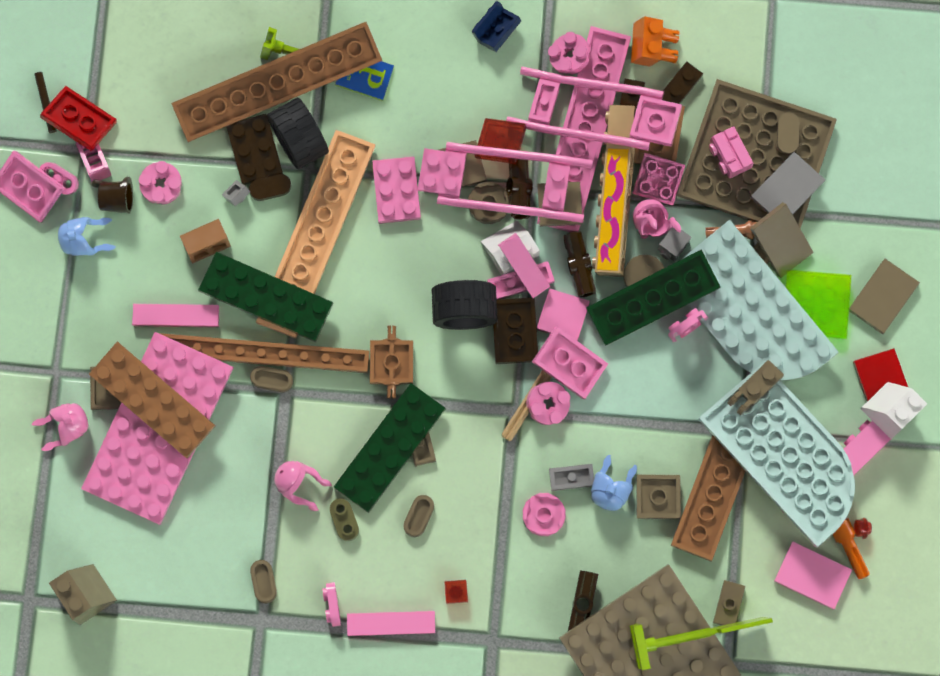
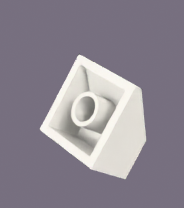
[481,220,540,275]
[860,382,927,439]

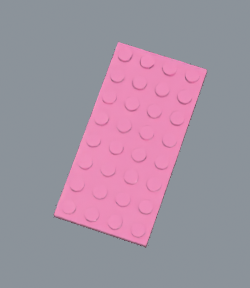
[81,332,234,525]

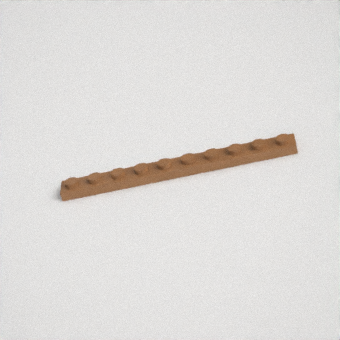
[159,333,370,373]

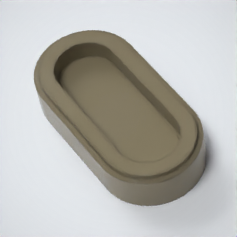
[777,112,800,155]
[250,366,293,393]
[404,495,434,537]
[250,560,277,604]

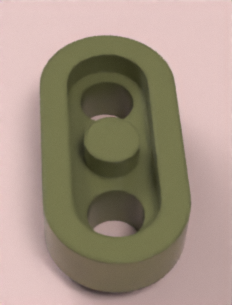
[330,498,359,541]

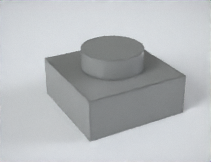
[222,180,250,206]

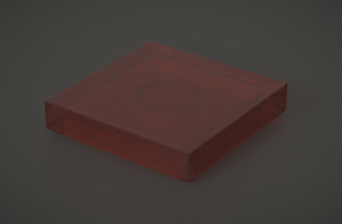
[474,118,527,164]

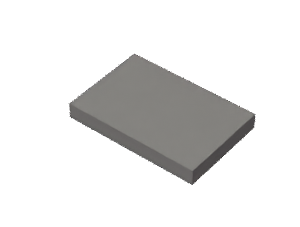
[751,152,825,215]

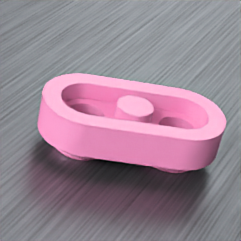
[40,162,79,195]
[322,582,341,627]

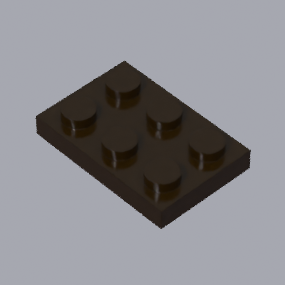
[226,113,283,185]
[493,297,538,364]

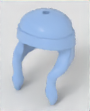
[58,217,116,256]
[591,455,637,511]

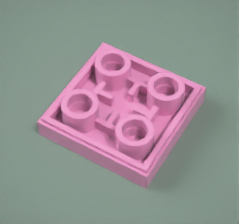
[632,153,685,206]

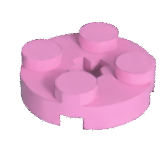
[548,32,591,75]
[139,161,182,204]
[668,308,708,342]
[526,382,570,425]

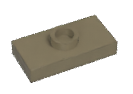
[713,580,745,625]

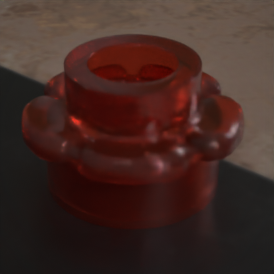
[854,518,872,539]

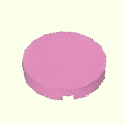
[523,493,566,536]

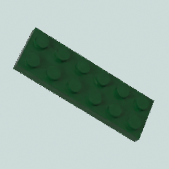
[586,249,721,346]
[198,252,333,342]
[334,383,446,513]

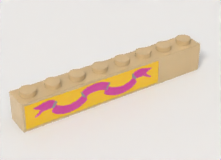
[592,105,637,277]

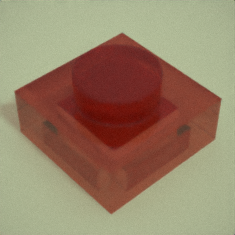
[444,580,468,604]

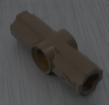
[506,158,533,220]
[563,231,596,298]
[567,570,599,632]

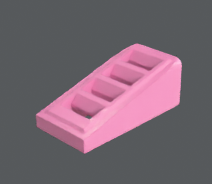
[76,142,111,182]

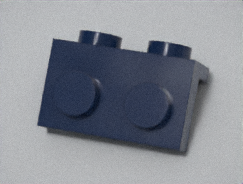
[472,1,521,52]

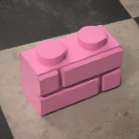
[709,127,754,179]

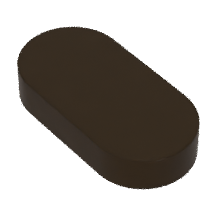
[249,174,291,201]

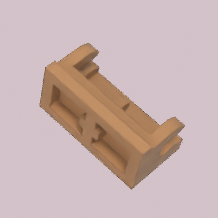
[180,219,231,264]

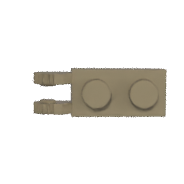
[727,360,784,416]

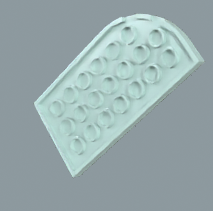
[682,220,839,381]
[699,362,855,548]

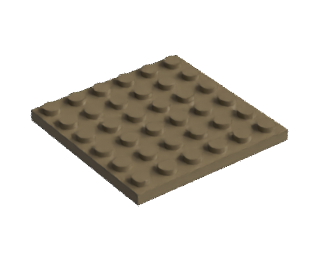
[677,79,837,229]
[559,564,741,676]

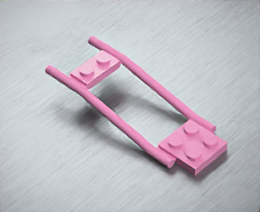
[506,66,682,151]
[417,142,593,223]

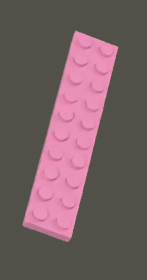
[537,26,631,232]

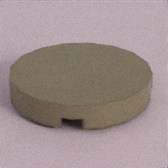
[468,182,510,224]
[624,255,664,287]

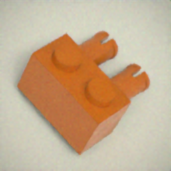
[631,16,680,67]

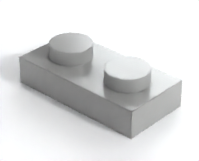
[549,464,594,491]

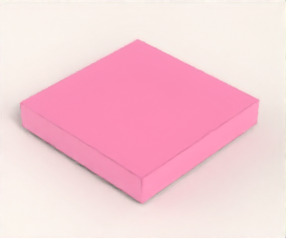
[537,288,590,341]

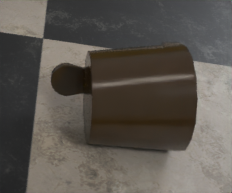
[92,177,133,213]

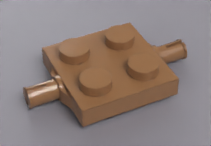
[370,325,413,399]

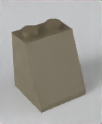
[49,564,117,625]

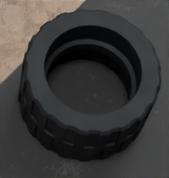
[267,97,329,170]
[431,280,498,330]

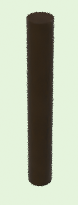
[34,72,57,133]

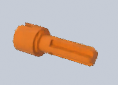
[833,518,870,579]

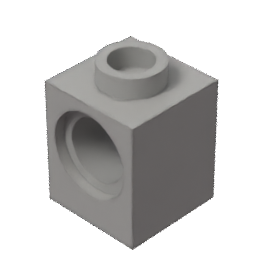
[658,227,691,262]

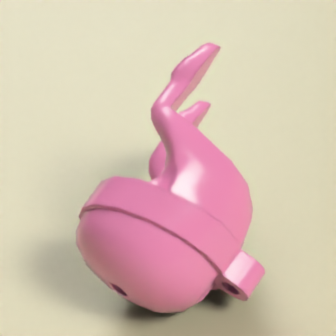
[633,199,681,239]
[32,403,89,451]
[274,461,332,511]

